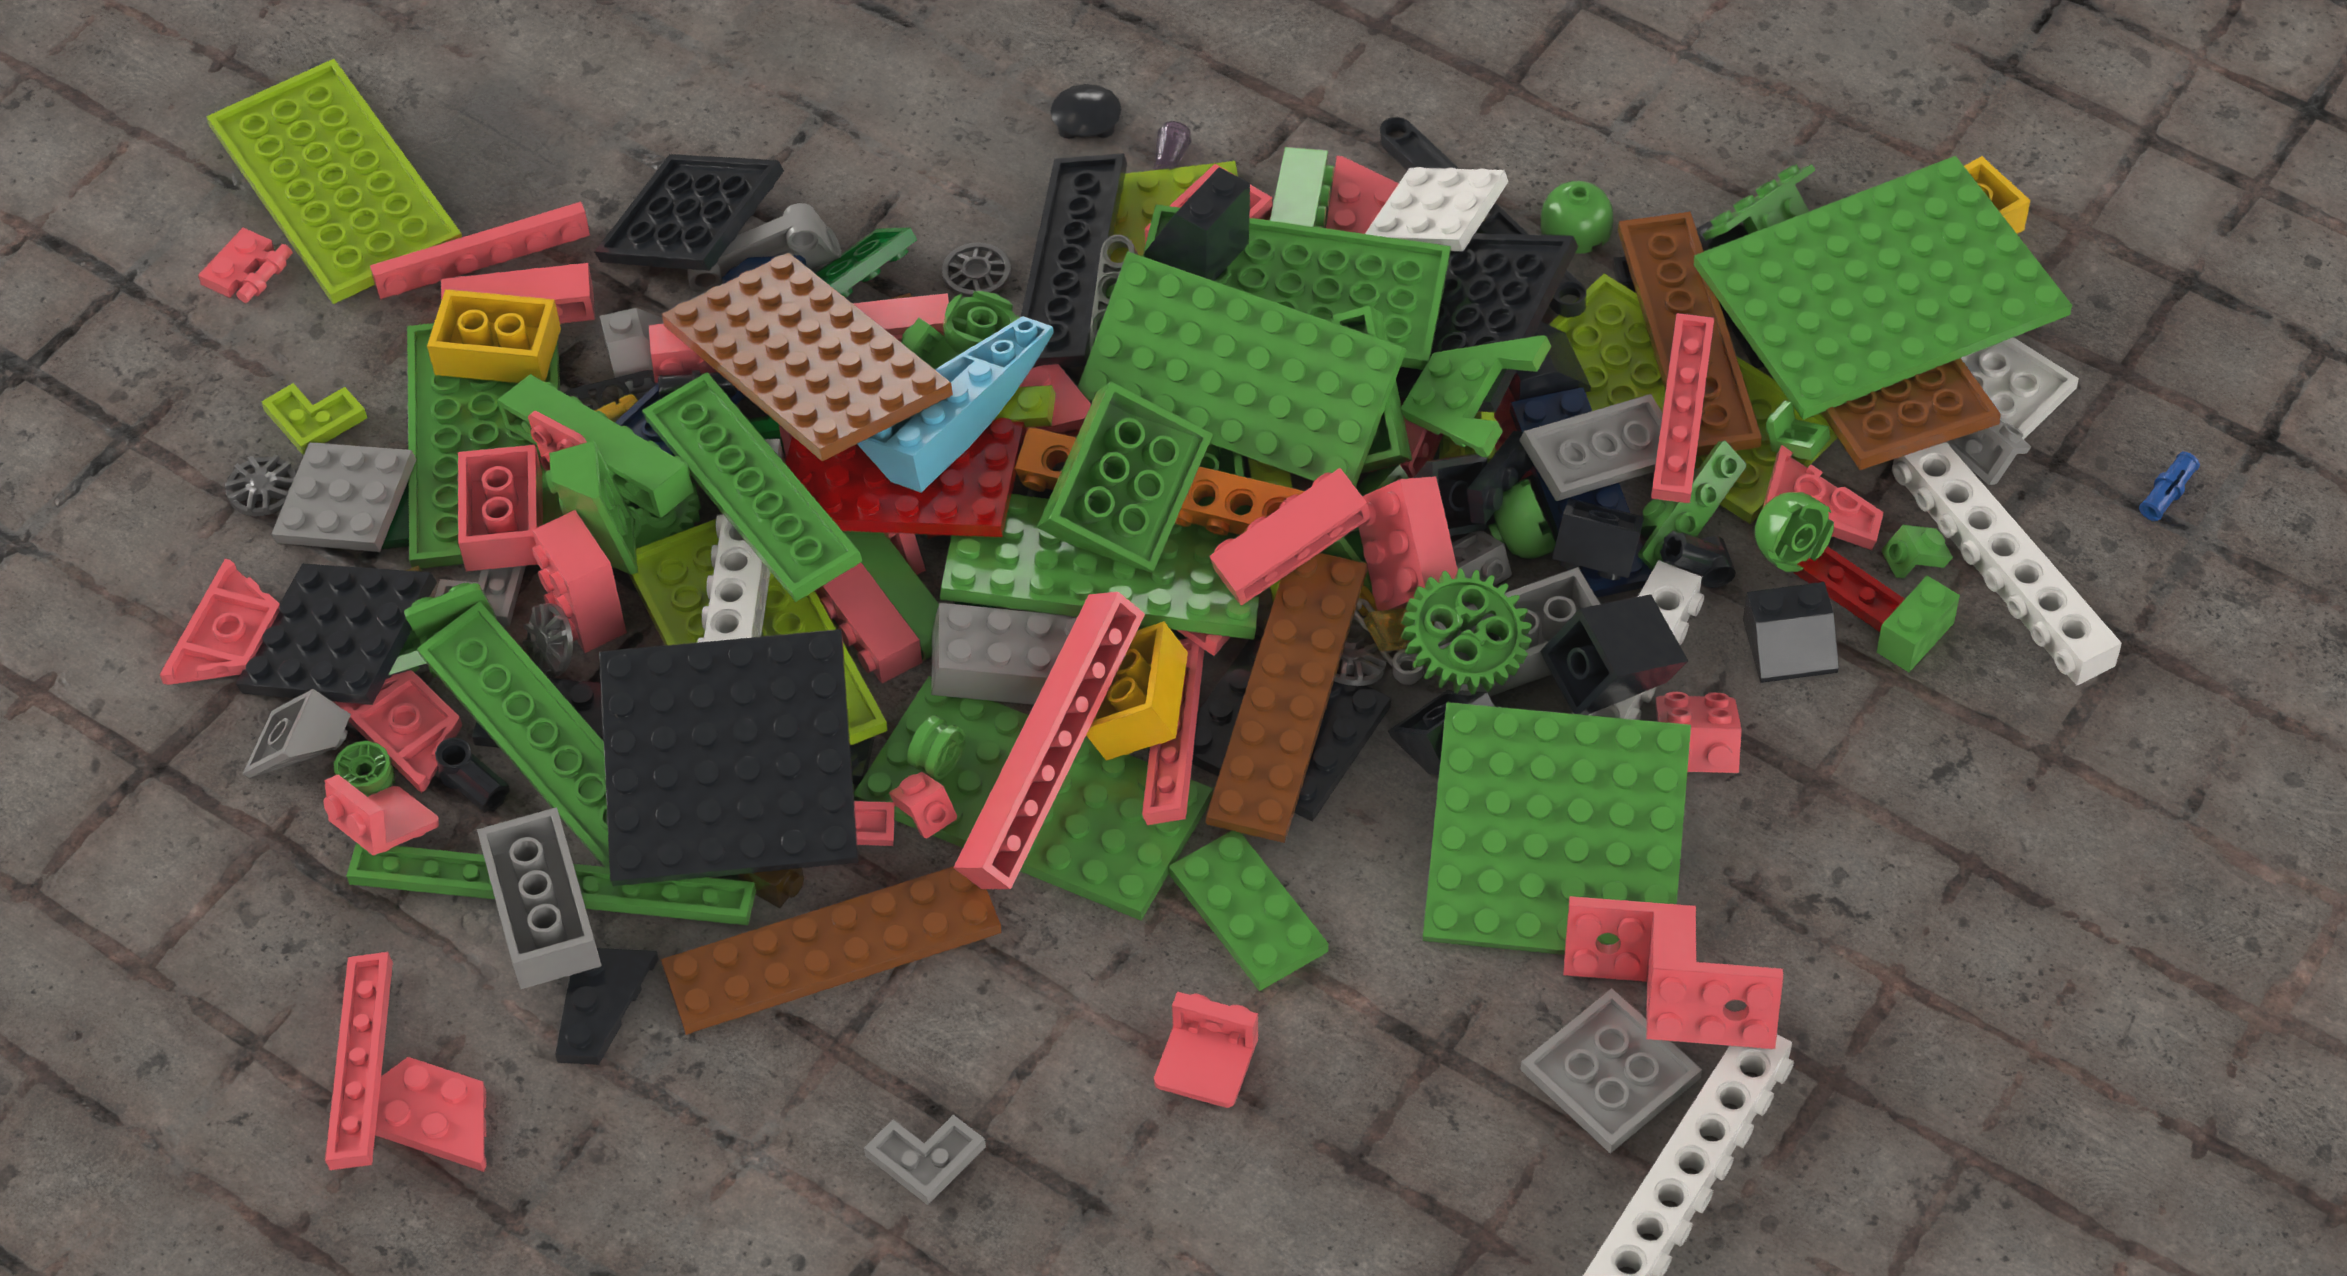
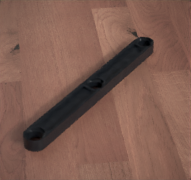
[1380,117,1586,318]

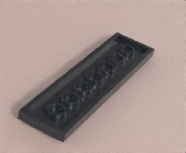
[1020,153,1127,368]

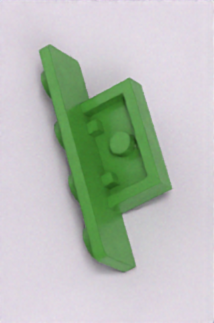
[1702,164,1815,241]
[1638,441,1746,571]

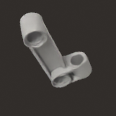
[687,203,842,294]

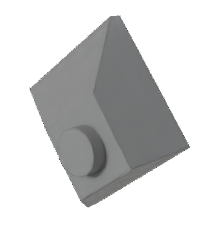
[599,308,664,398]
[243,689,351,778]

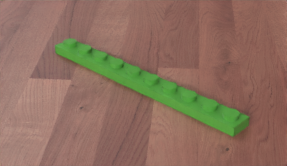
[346,843,756,925]

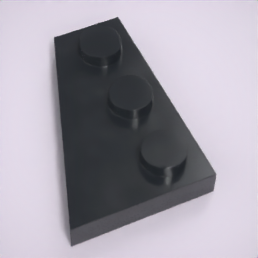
[555,948,659,1065]

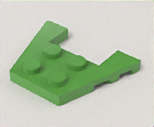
[1400,335,1552,458]

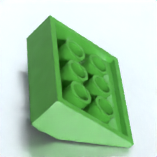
[1037,381,1213,573]

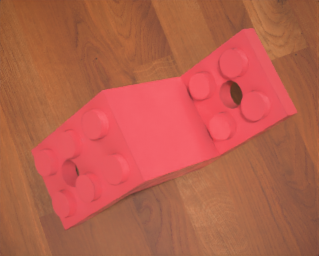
[1563,896,1783,1049]

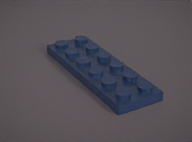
[1509,387,1652,598]

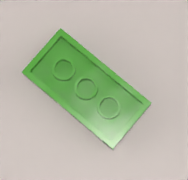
[1169,831,1328,991]

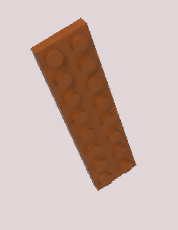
[1618,212,1762,456]
[1206,553,1367,843]
[661,866,1002,1034]

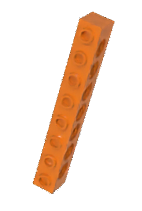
[1015,427,1305,535]

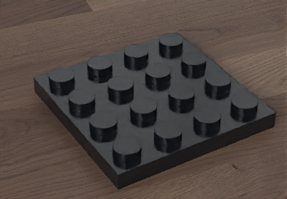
[594,154,784,271]
[236,563,437,705]
[1192,634,1391,822]

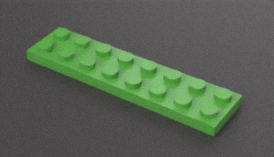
[642,372,863,602]
[417,601,610,867]

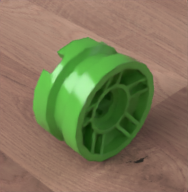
[907,715,966,780]
[334,741,395,797]

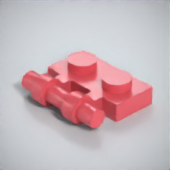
[198,227,293,303]

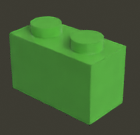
[1876,576,1960,672]

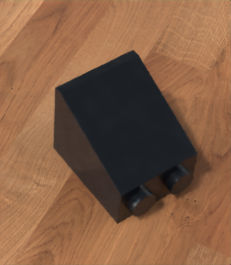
[1144,167,1250,281]
[1540,594,1688,715]

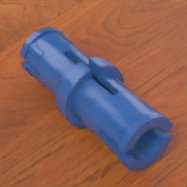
[2139,452,2200,521]

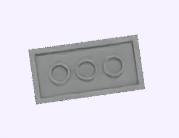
[1520,394,1663,501]

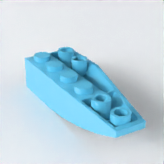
[858,316,1054,493]

